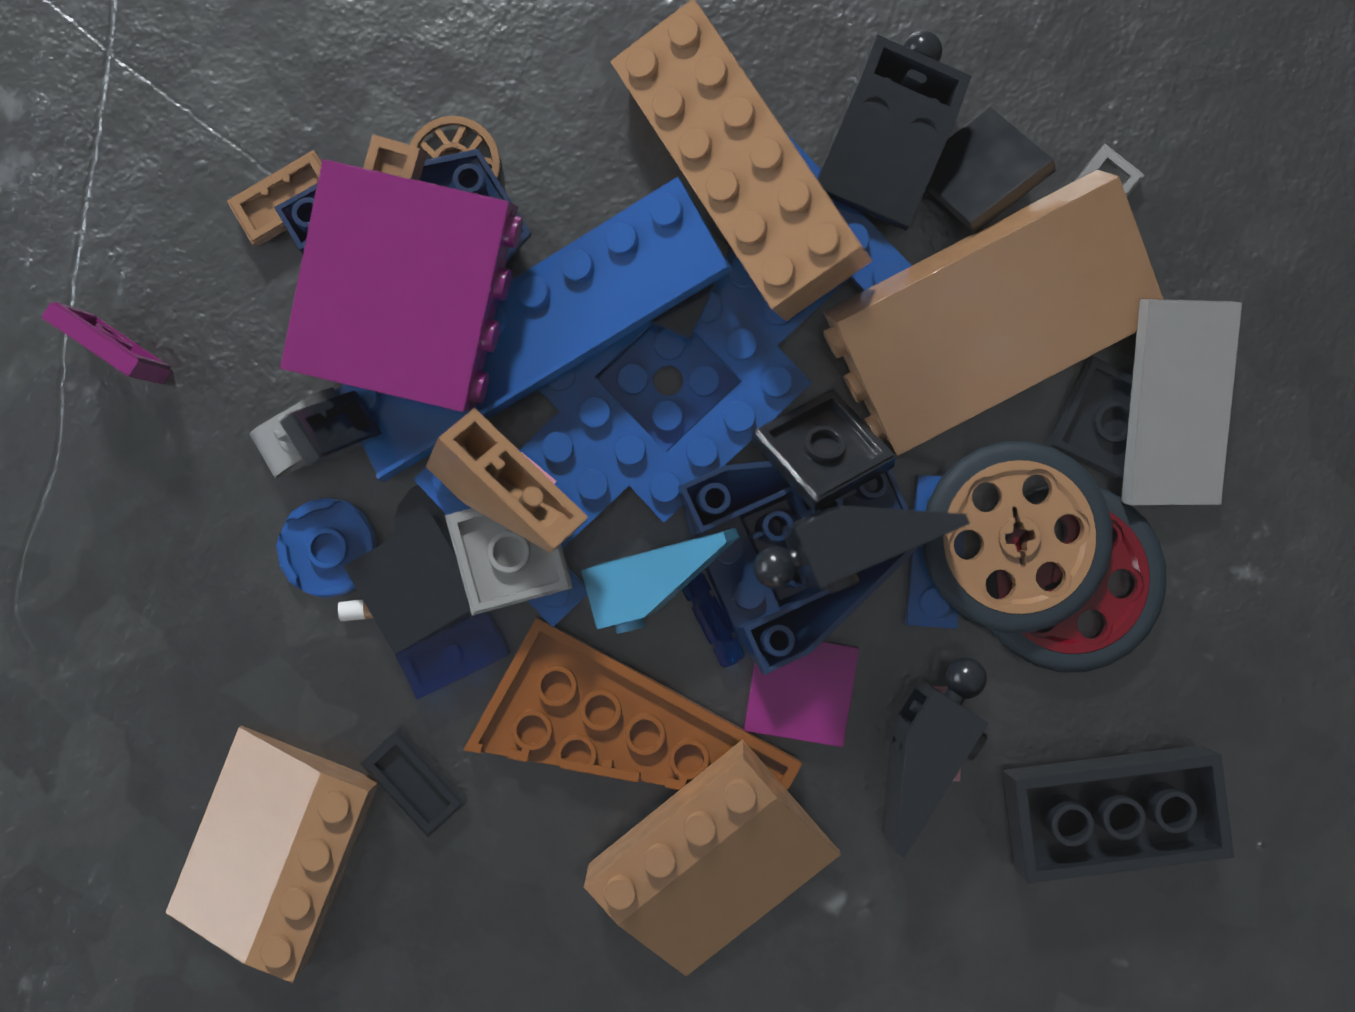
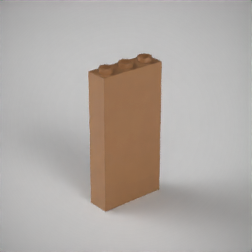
[823,170,1163,456]

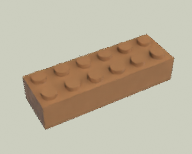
[610,0,872,321]

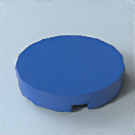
[276,498,379,598]

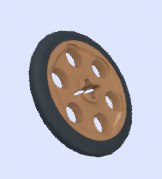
[922,441,1113,633]

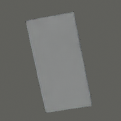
[1121,299,1242,505]

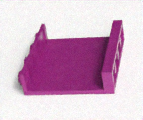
[280,159,523,412]

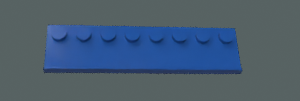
[336,177,732,482]

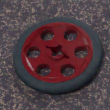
[986,486,1167,672]

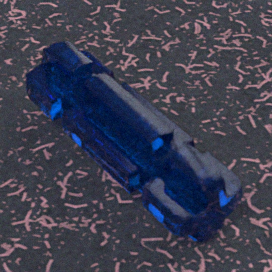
[682,573,745,668]

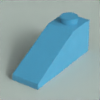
[581,528,739,634]

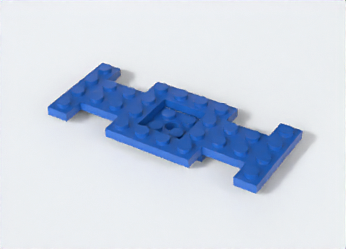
[413,134,912,627]

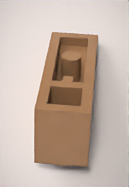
[426,408,588,553]

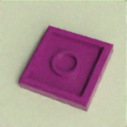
[41,302,172,385]
[743,641,859,747]

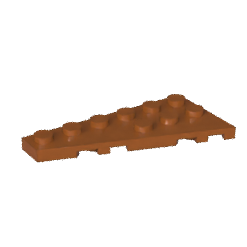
[463,616,802,791]

